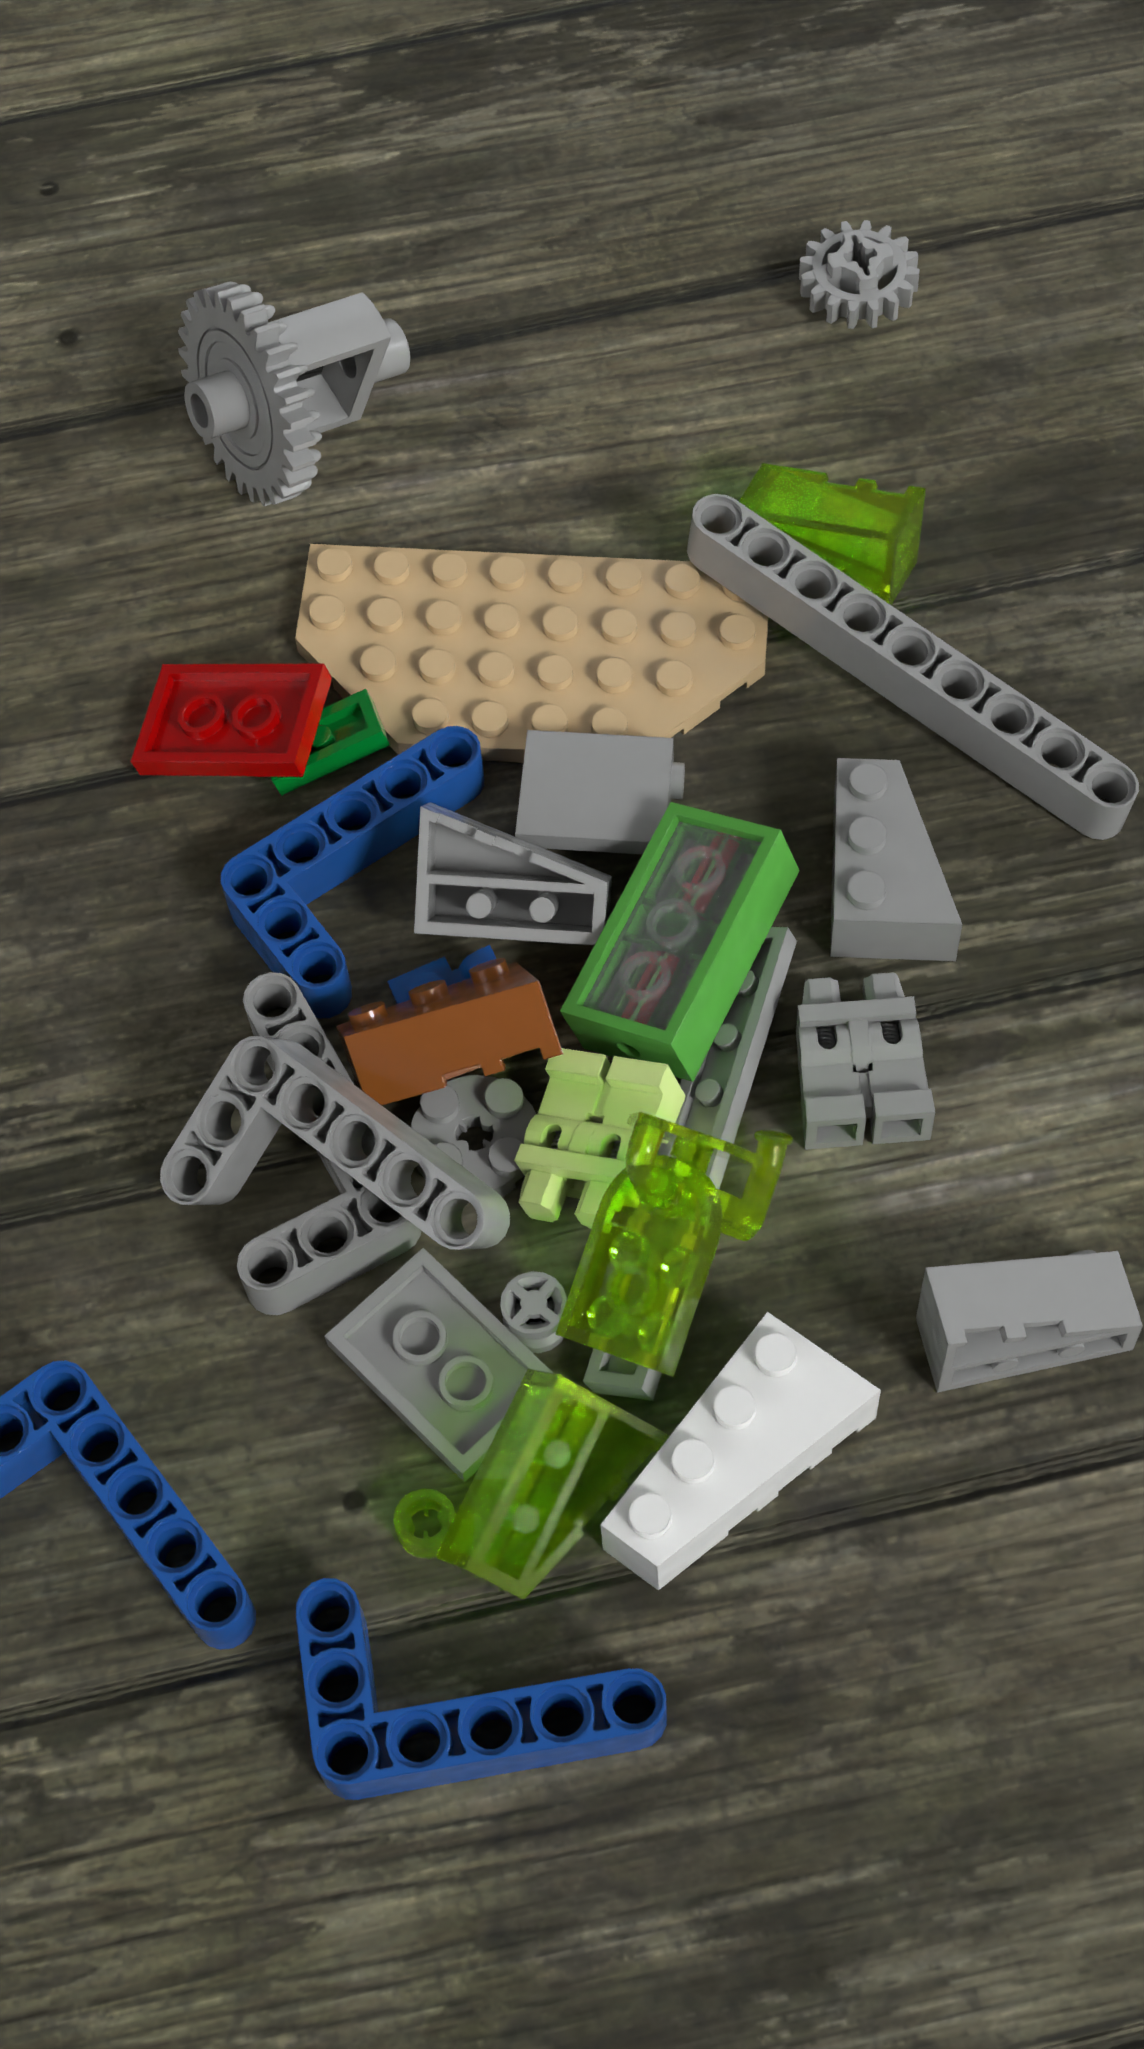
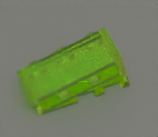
[739,463,926,606]
[435,1369,670,1599]

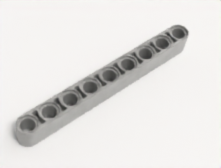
[687,494,1139,840]

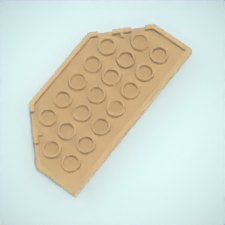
[295,544,769,763]

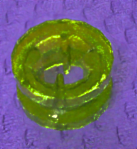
[393,1488,458,1559]

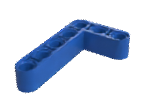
[221,726,484,1018]
[0,1360,256,1650]
[296,1578,667,1800]

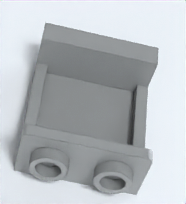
[515,730,685,854]

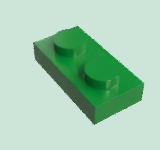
[271,689,390,796]

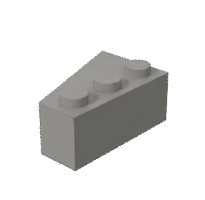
[830,758,962,961]
[414,802,612,945]
[916,1250,1143,1393]

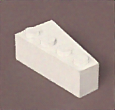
[601,1312,881,1590]

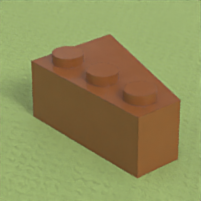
[336,958,563,1105]

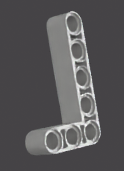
[237,972,421,1315]
[160,1036,510,1250]

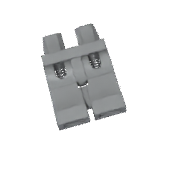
[796,972,935,1150]

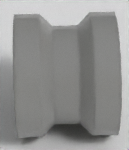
[500,1271,570,1353]

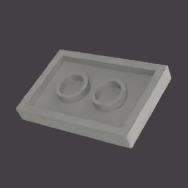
[325,1248,563,1482]

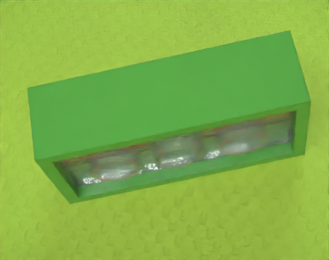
[560,802,800,1082]

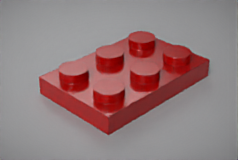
[130,663,332,777]

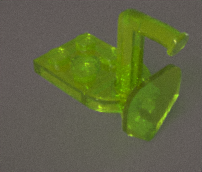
[555,1112,793,1376]

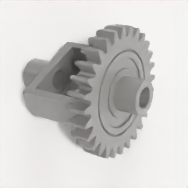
[178,282,410,506]

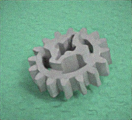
[799,220,920,329]

